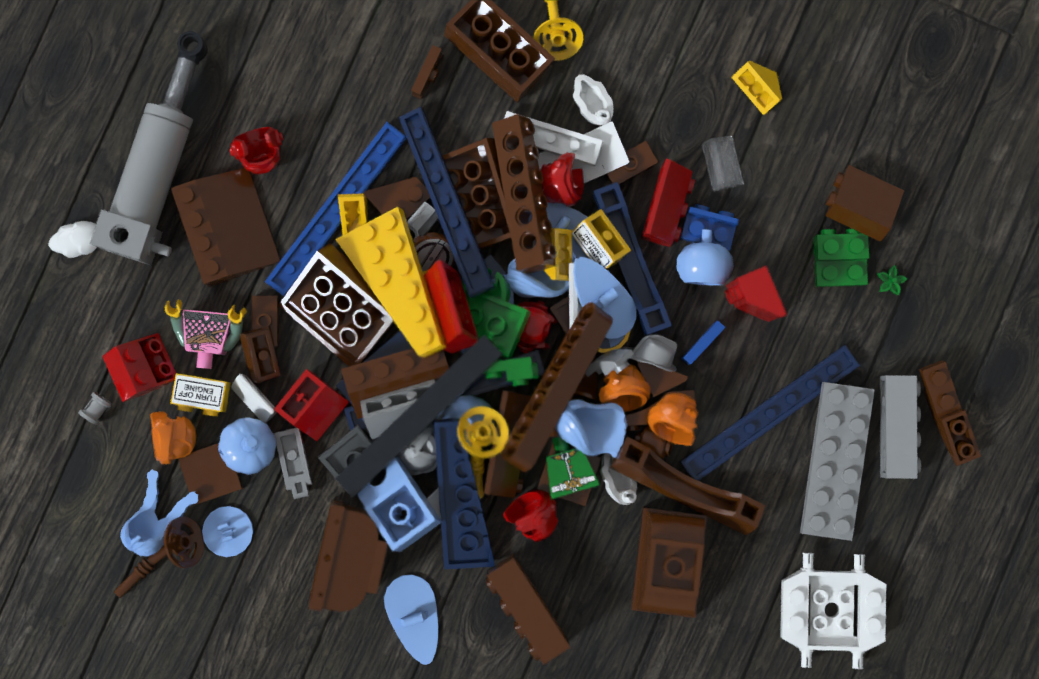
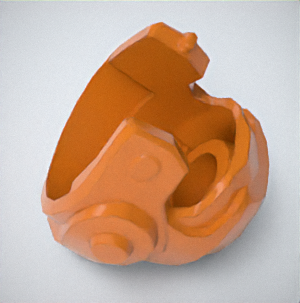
[599,364,651,412]
[648,393,698,446]
[150,412,197,464]

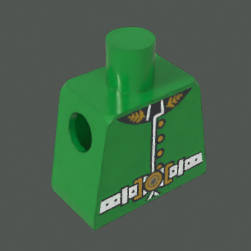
[546,437,599,499]

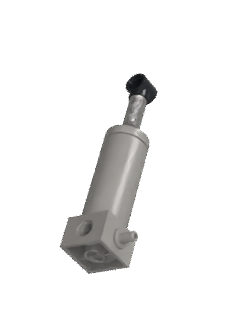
[90,31,208,265]

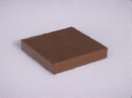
[178,443,244,506]

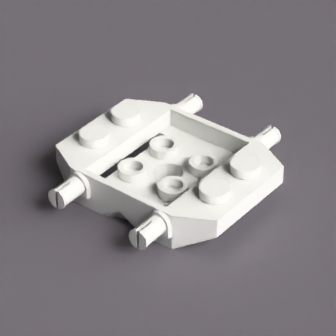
[780,553,886,669]

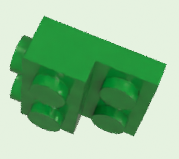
[813,229,869,287]
[482,357,538,387]

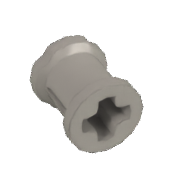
[78,392,112,425]

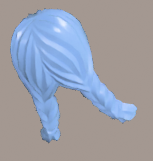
[121,469,198,556]

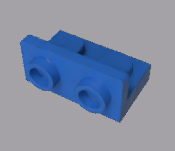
[680,204,739,251]

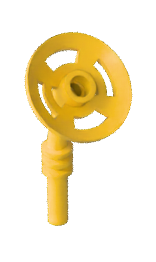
[533,0,583,61]
[457,406,509,499]

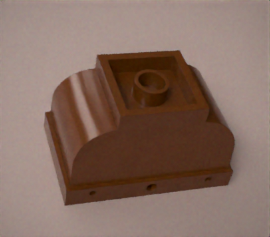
[309,499,388,612]
[631,507,707,618]

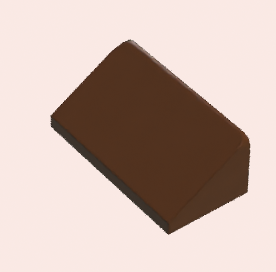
[240,327,281,383]

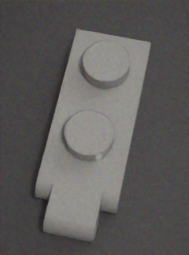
[274,428,312,499]

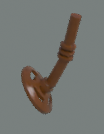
[114,516,204,598]

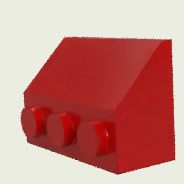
[641,159,695,247]
[424,260,479,353]
[725,266,787,322]

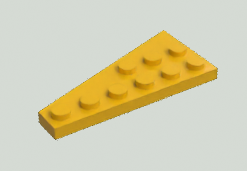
[335,207,446,357]

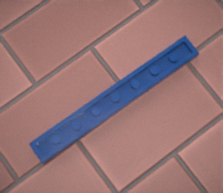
[265,122,407,296]

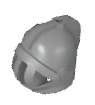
[398,423,437,475]

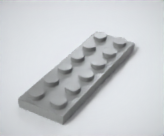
[800,382,875,541]

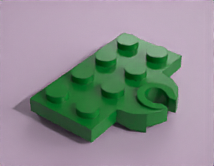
[462,268,531,360]

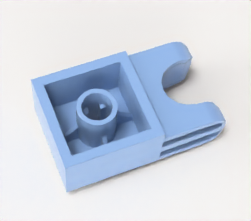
[358,456,442,552]

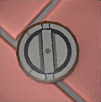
[413,232,455,272]

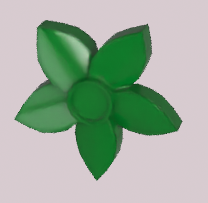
[877,265,907,295]

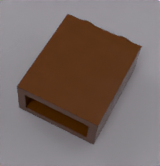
[825,165,904,242]

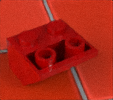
[102,333,176,402]
[274,369,349,441]

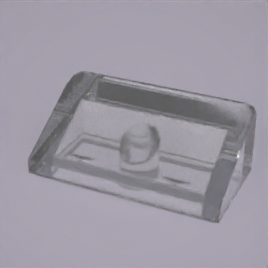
[702,136,744,191]

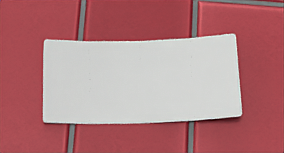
[538,122,629,183]

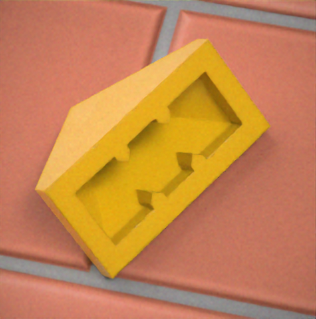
[732,61,782,115]
[338,194,368,235]
[544,228,572,281]

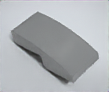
[585,349,634,377]

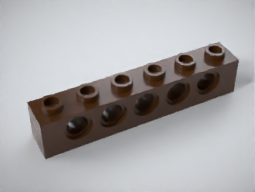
[492,114,557,274]

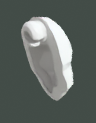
[573,74,613,125]
[48,221,97,258]
[600,453,637,505]

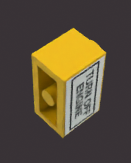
[572,209,631,270]
[170,373,231,417]

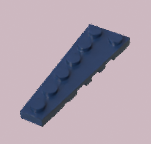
[434,418,495,570]

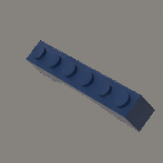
[592,182,672,336]

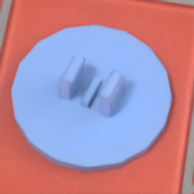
[202,506,253,557]

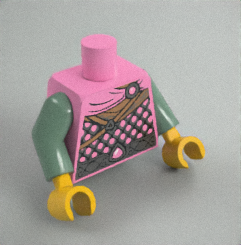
[165,300,247,369]

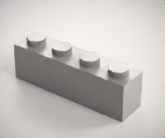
[880,375,921,479]

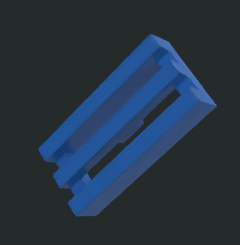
[681,321,725,365]

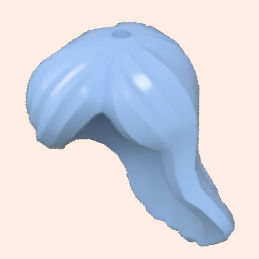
[506,250,577,298]
[555,399,627,458]

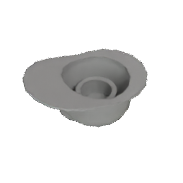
[620,334,677,372]

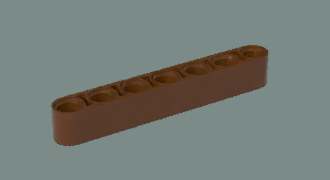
[502,302,613,471]

